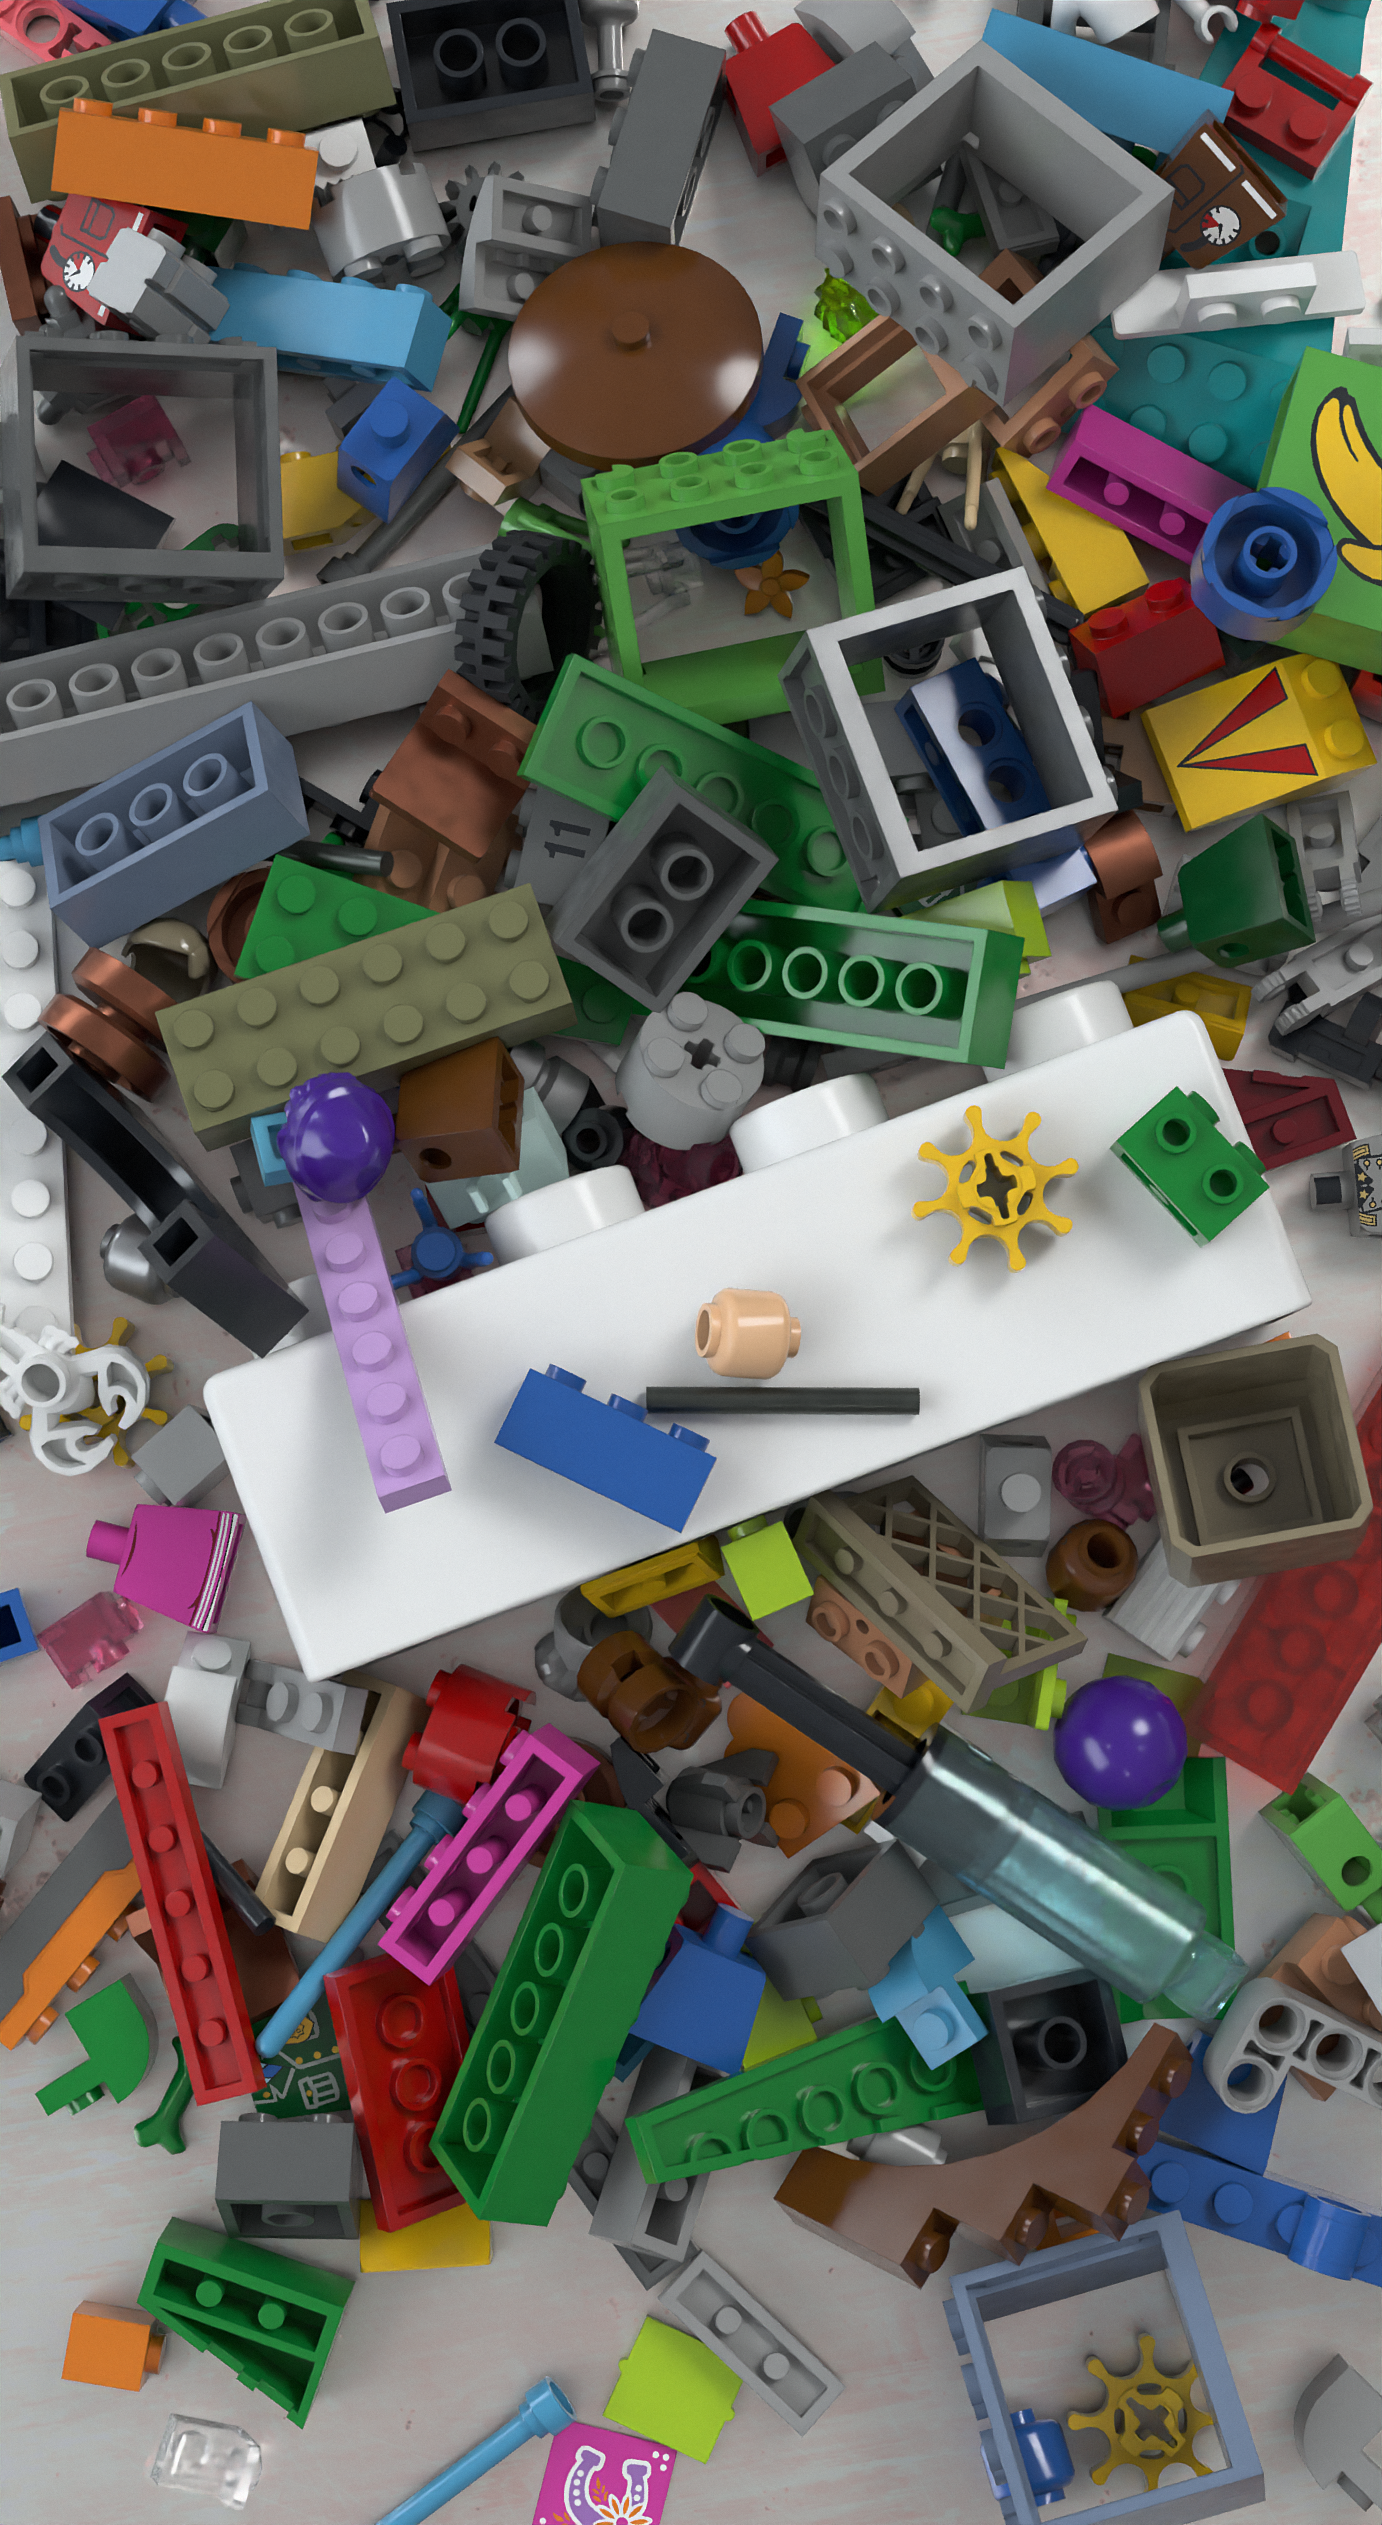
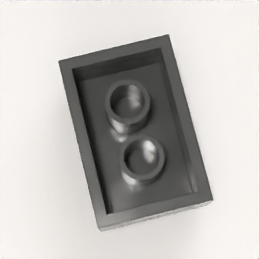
[589,29,726,248]
[544,765,779,1013]

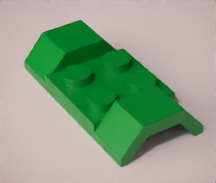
[1096,1756,1237,2025]

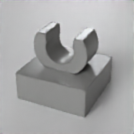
[321,377,384,442]

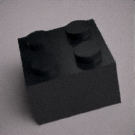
[965,1963,1128,2126]

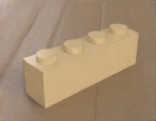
[255,1669,433,1944]

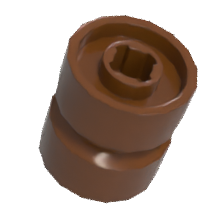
[577,1630,698,1754]

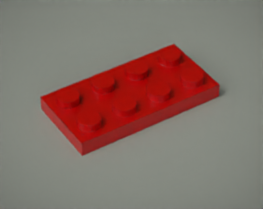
[322,1953,470,2233]

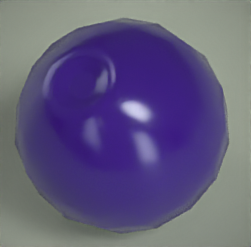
[1052,1675,1188,1812]

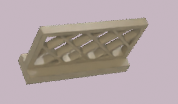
[792,1475,1088,1714]

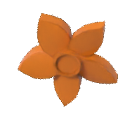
[734,550,810,619]

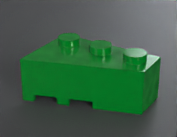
[136,2216,356,2430]

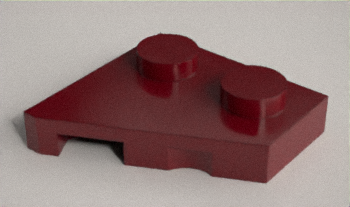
[1222,1068,1357,1173]

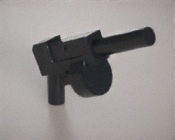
[1268,961,1382,1091]

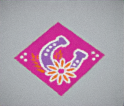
[532,2422,677,2525]

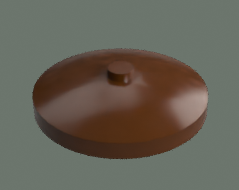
[508,241,764,472]

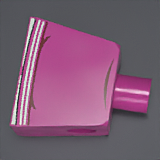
[86,1504,247,1633]

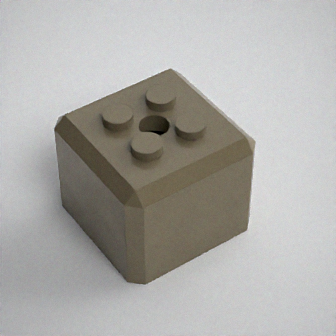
[1137,1333,1374,1588]

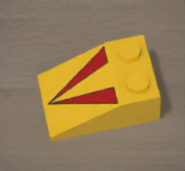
[1140,653,1377,833]

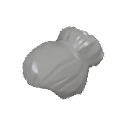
[534,1581,653,1702]

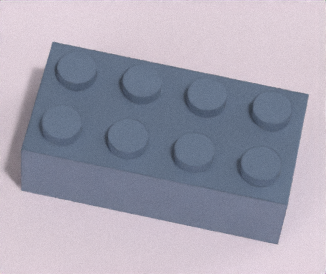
[37,701,310,949]

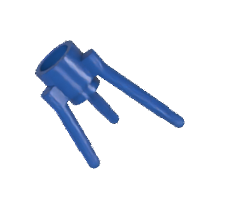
[391,1188,494,1290]

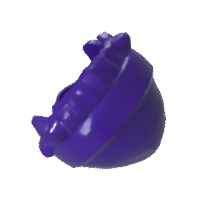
[276,1072,395,1203]

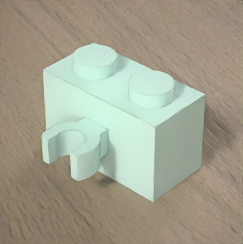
[424,1087,569,1230]

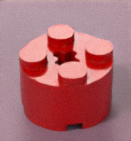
[402,1664,536,1805]

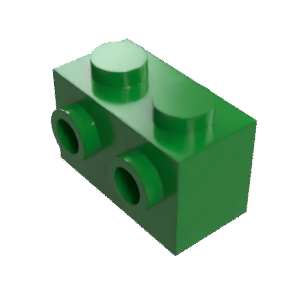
[1109,1086,1270,1248]

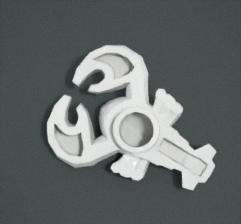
[0,1303,151,1476]

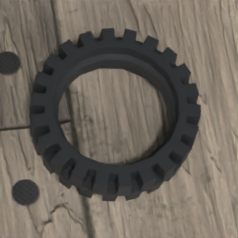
[454,530,603,726]

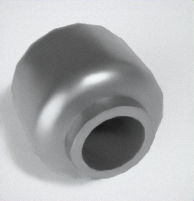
[100,1213,181,1305]

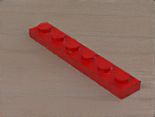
[98,1701,267,2107]

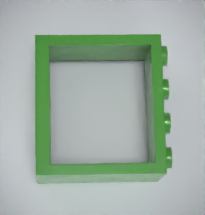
[580,428,886,725]

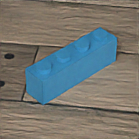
[982,8,1234,165]
[207,262,452,392]

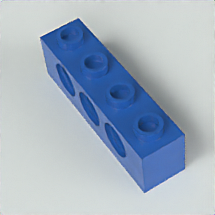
[894,657,1097,918]

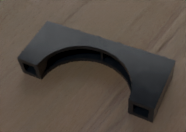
[2,1031,309,1359]

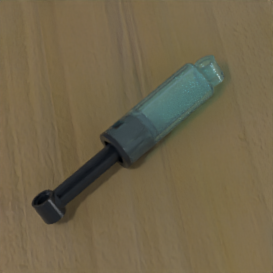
[668,1593,1250,2023]

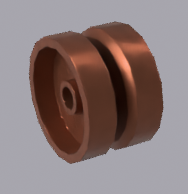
[37,947,179,1103]

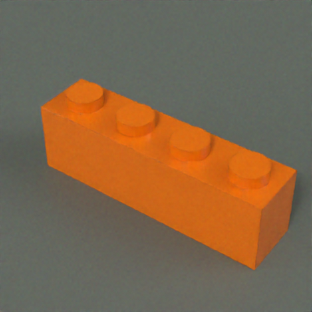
[51,97,319,230]

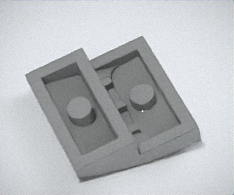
[458,174,592,322]

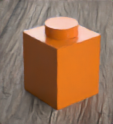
[61,2300,167,2392]

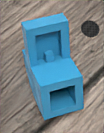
[868,1904,989,2071]

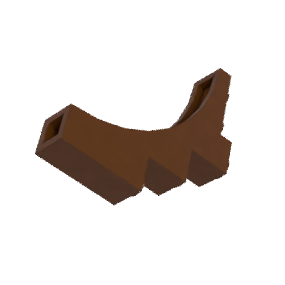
[773,2022,1194,2290]

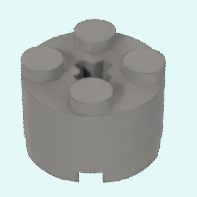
[310,163,452,289]
[615,992,765,1150]

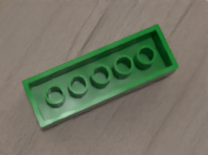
[632,899,1025,1070]
[428,1799,694,2227]

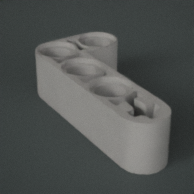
[1203,1977,1382,2114]

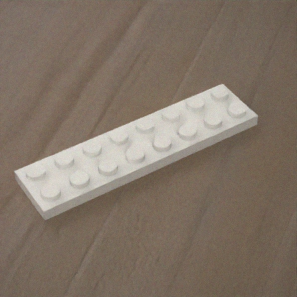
[0,860,75,1354]

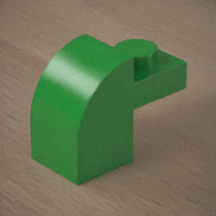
[35,1973,159,2116]

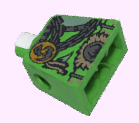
[1259,1772,1382,1926]

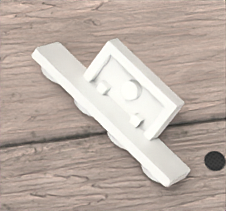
[1110,250,1366,340]

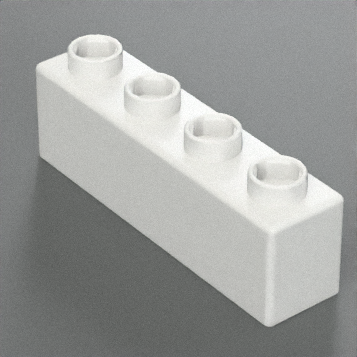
[203,980,1313,1683]

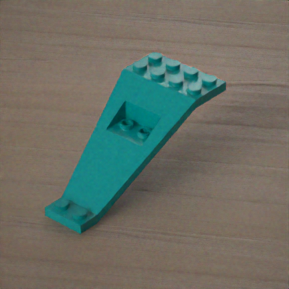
[1061,0,1372,489]

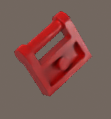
[1221,22,1374,181]

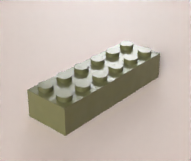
[0,0,397,204]
[155,883,578,1152]

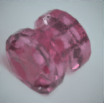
[1052,1440,1126,1514]

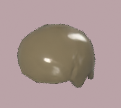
[121,917,218,1003]

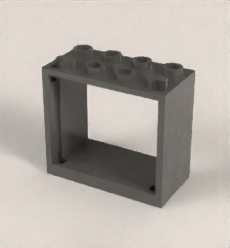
[0,328,285,605]
[777,566,1119,915]

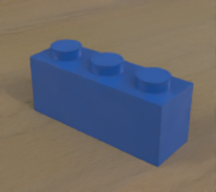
[494,1363,717,1534]

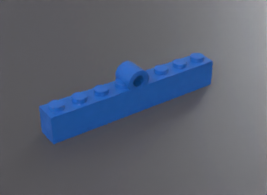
[1137,2134,1382,2288]

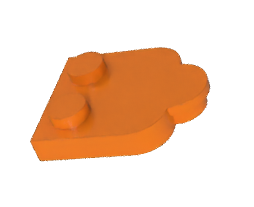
[724,1692,884,1859]

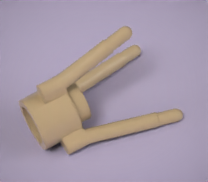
[895,419,991,531]

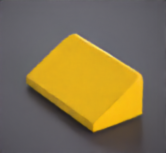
[1121,954,1253,1061]
[580,1534,725,1619]
[360,2198,493,2273]

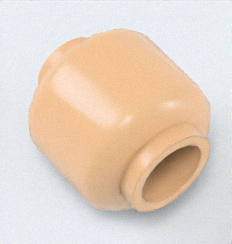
[695,1288,801,1380]

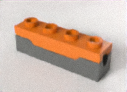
[0,1795,142,2051]

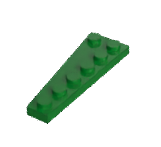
[233,854,634,1047]
[624,1980,985,2184]

